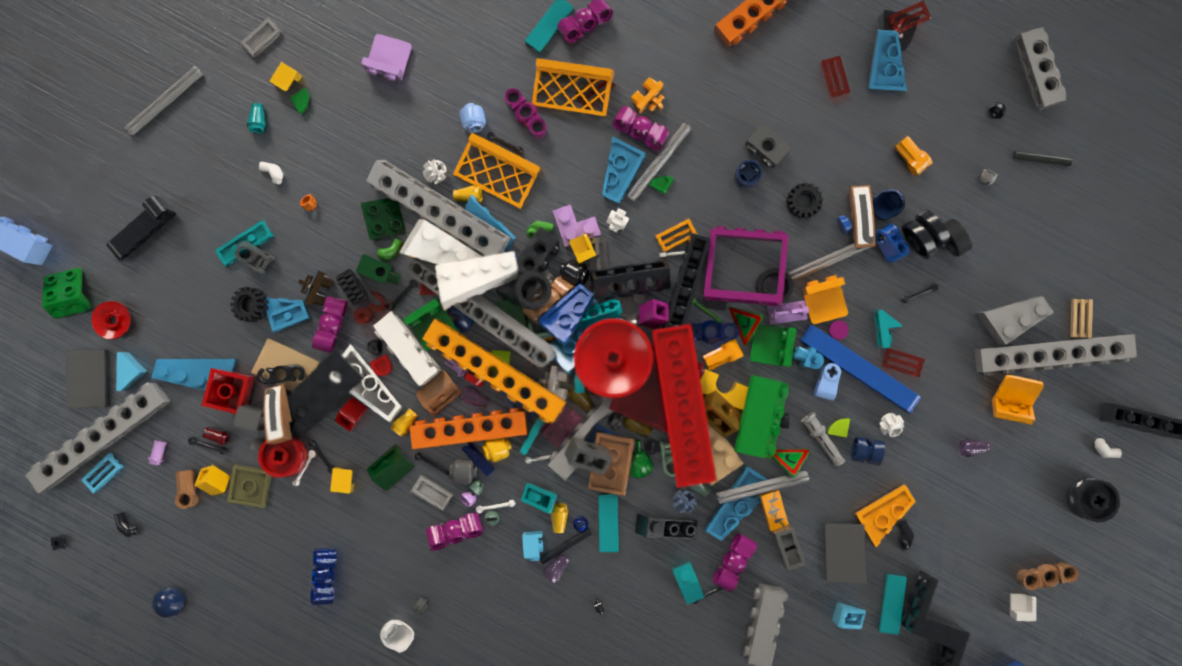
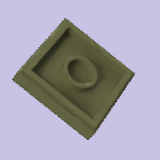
[227,464,272,509]

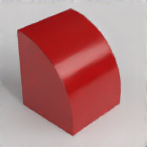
[335,397,367,432]

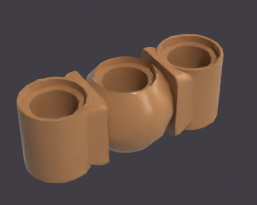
[523,276,575,325]
[1016,562,1079,590]

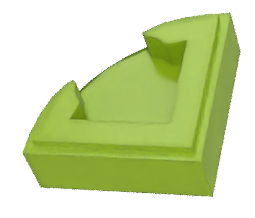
[827,418,850,438]

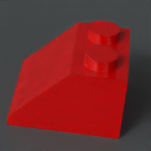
[201,368,255,414]

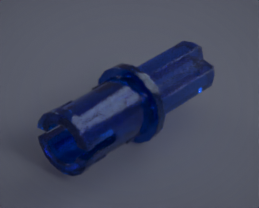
[461,442,495,476]

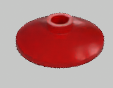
[91,301,131,339]

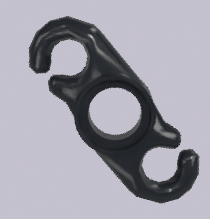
[257,364,305,384]

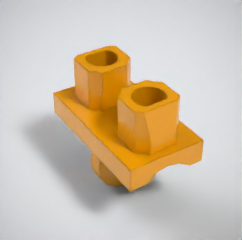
[631,77,665,113]

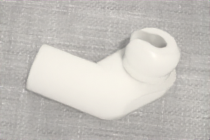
[259,161,284,184]
[1094,438,1122,458]

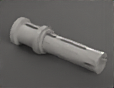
[800,412,845,467]

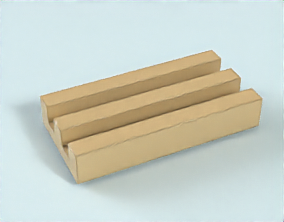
[1070,299,1093,338]

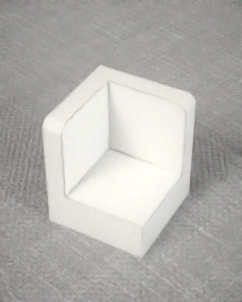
[1010,594,1036,621]

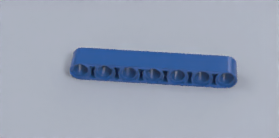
[800,325,921,414]

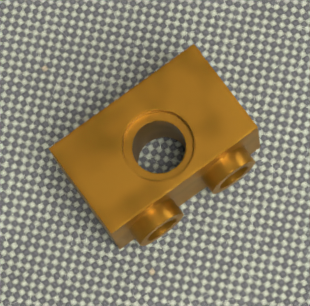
[703,390,742,438]

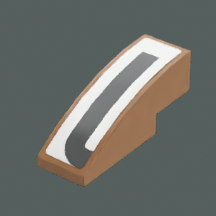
[848,185,875,248]
[264,384,292,444]

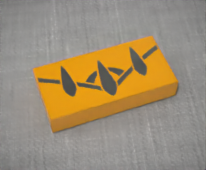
[759,489,789,532]

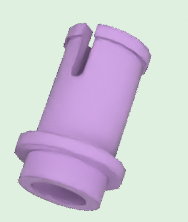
[445,359,470,378]
[148,440,167,465]

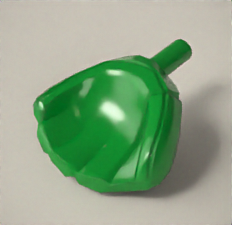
[629,440,654,478]

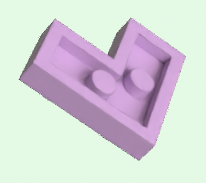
[553,205,601,247]

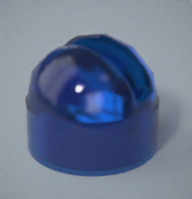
[573,515,588,532]

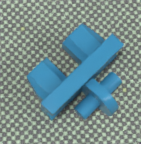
[792,347,824,369]

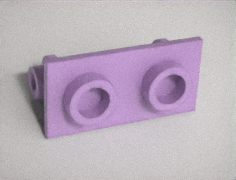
[767,300,809,325]

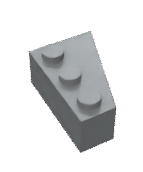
[976,296,1053,345]

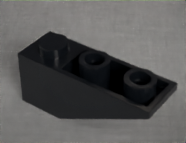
[635,514,698,540]

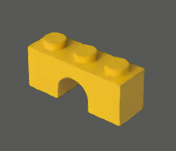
[700,369,748,412]

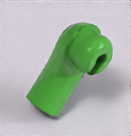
[526,221,554,239]
[377,238,404,261]

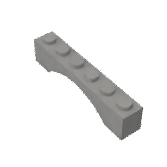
[548,397,614,480]

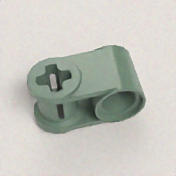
[660,441,675,477]

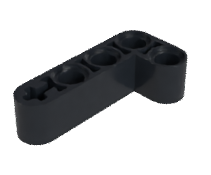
[106,195,176,261]

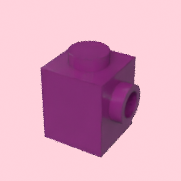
[639,299,669,329]

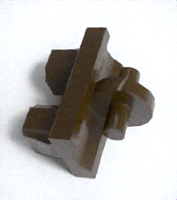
[298,270,333,306]

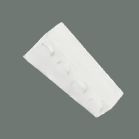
[399,219,483,265]
[435,252,518,310]
[373,311,442,386]
[330,344,403,423]

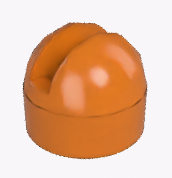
[299,194,317,211]

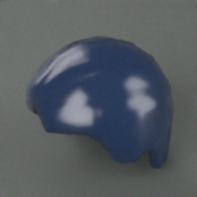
[872,189,905,220]
[447,305,474,333]
[151,587,185,618]

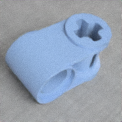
[814,363,841,401]

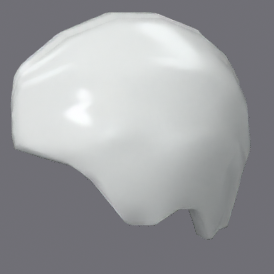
[380,619,414,653]

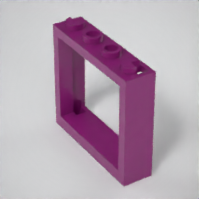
[704,226,789,307]

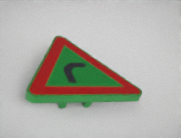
[729,306,764,346]
[772,449,810,477]

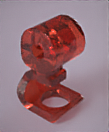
[353,291,388,324]

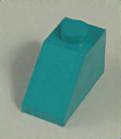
[672,561,705,605]

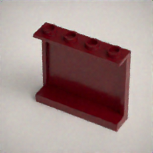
[609,342,705,434]

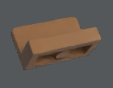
[415,370,463,416]

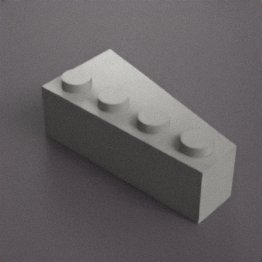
[743,583,788,666]

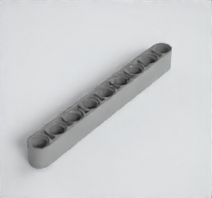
[409,259,556,367]

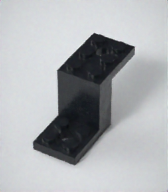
[287,349,365,440]
[901,570,970,666]

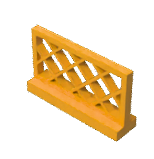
[532,58,614,116]
[453,133,542,209]

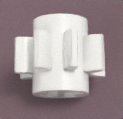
[423,159,447,184]
[606,208,629,233]
[879,413,905,437]

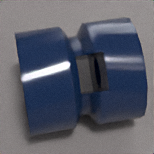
[734,160,762,189]
[851,436,885,466]

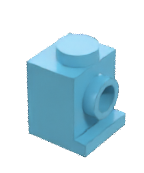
[522,531,543,561]

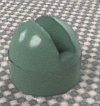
[467,479,484,496]
[484,510,500,526]

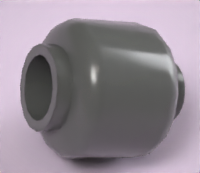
[449,459,478,485]

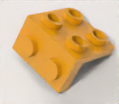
[801,275,848,324]
[991,375,1044,425]

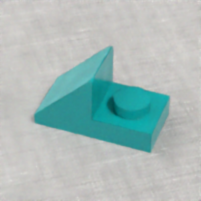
[873,310,903,349]
[521,483,557,514]

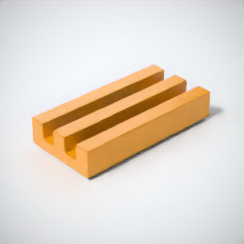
[655,219,697,253]

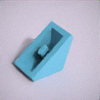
[116,352,147,391]
[832,602,866,629]

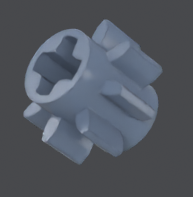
[672,490,697,514]

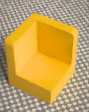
[269,62,302,91]
[569,233,596,263]
[194,465,230,496]
[330,467,354,493]

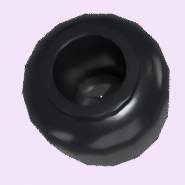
[560,259,589,287]

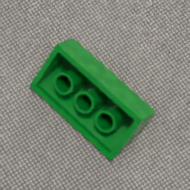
[734,375,789,459]

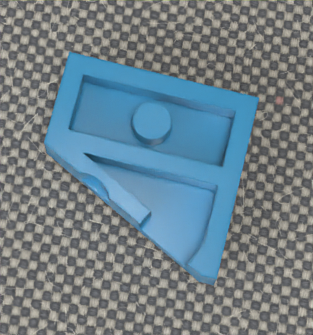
[265,297,310,333]

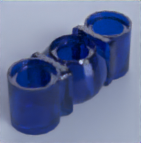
[691,320,739,344]
[310,548,337,605]

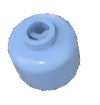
[459,103,486,133]

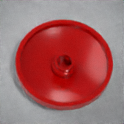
[574,319,653,398]

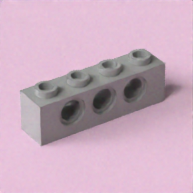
[1014,27,1067,111]

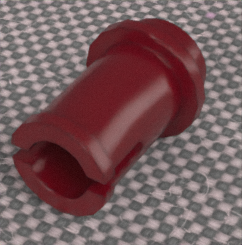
[202,427,230,446]

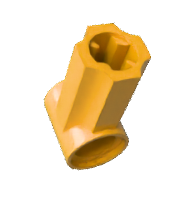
[894,136,933,176]
[702,339,744,371]

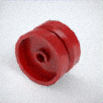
[258,436,308,477]

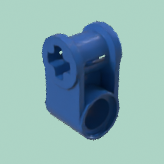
[875,223,910,263]

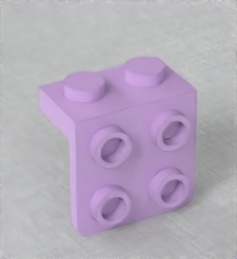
[361,34,412,81]

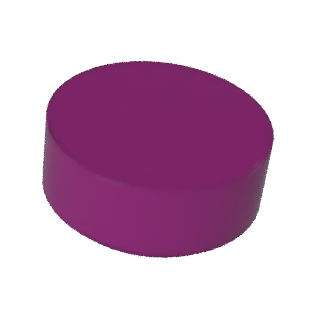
[828,321,849,340]

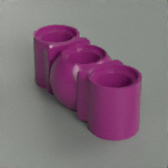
[557,0,613,43]
[505,88,547,138]
[612,106,669,150]
[312,296,348,353]
[426,513,483,551]
[713,533,757,592]

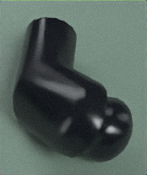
[114,512,138,537]
[898,520,914,550]

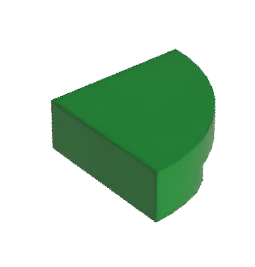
[290,87,310,115]
[648,176,675,195]

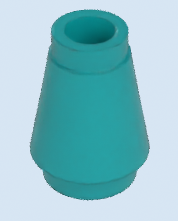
[246,103,266,133]

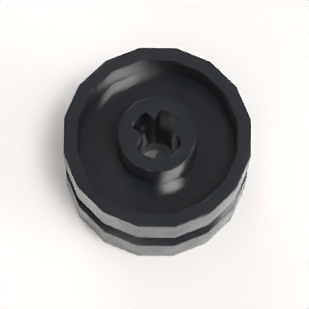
[901,209,951,259]
[1066,477,1120,523]

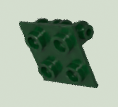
[360,198,406,241]

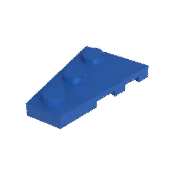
[538,284,594,346]

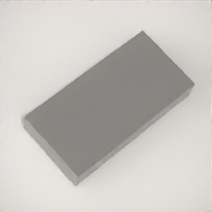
[240,18,282,58]
[411,474,454,511]

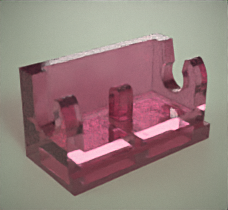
[539,404,582,448]

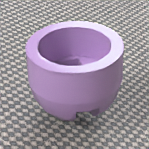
[460,490,476,508]

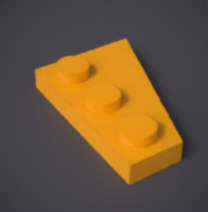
[855,484,916,547]

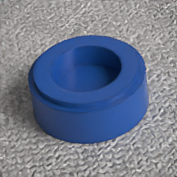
[837,215,853,235]

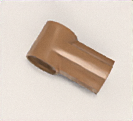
[175,470,199,509]

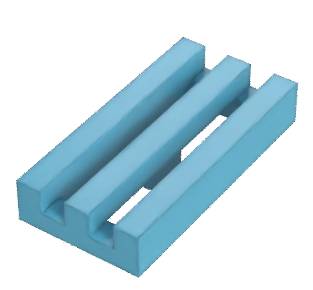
[81,453,124,494]

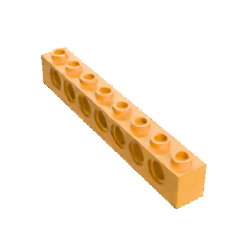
[422,319,567,423]

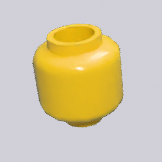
[482,438,512,463]

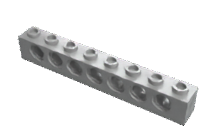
[366,160,511,257]
[974,334,1137,376]
[25,382,171,494]

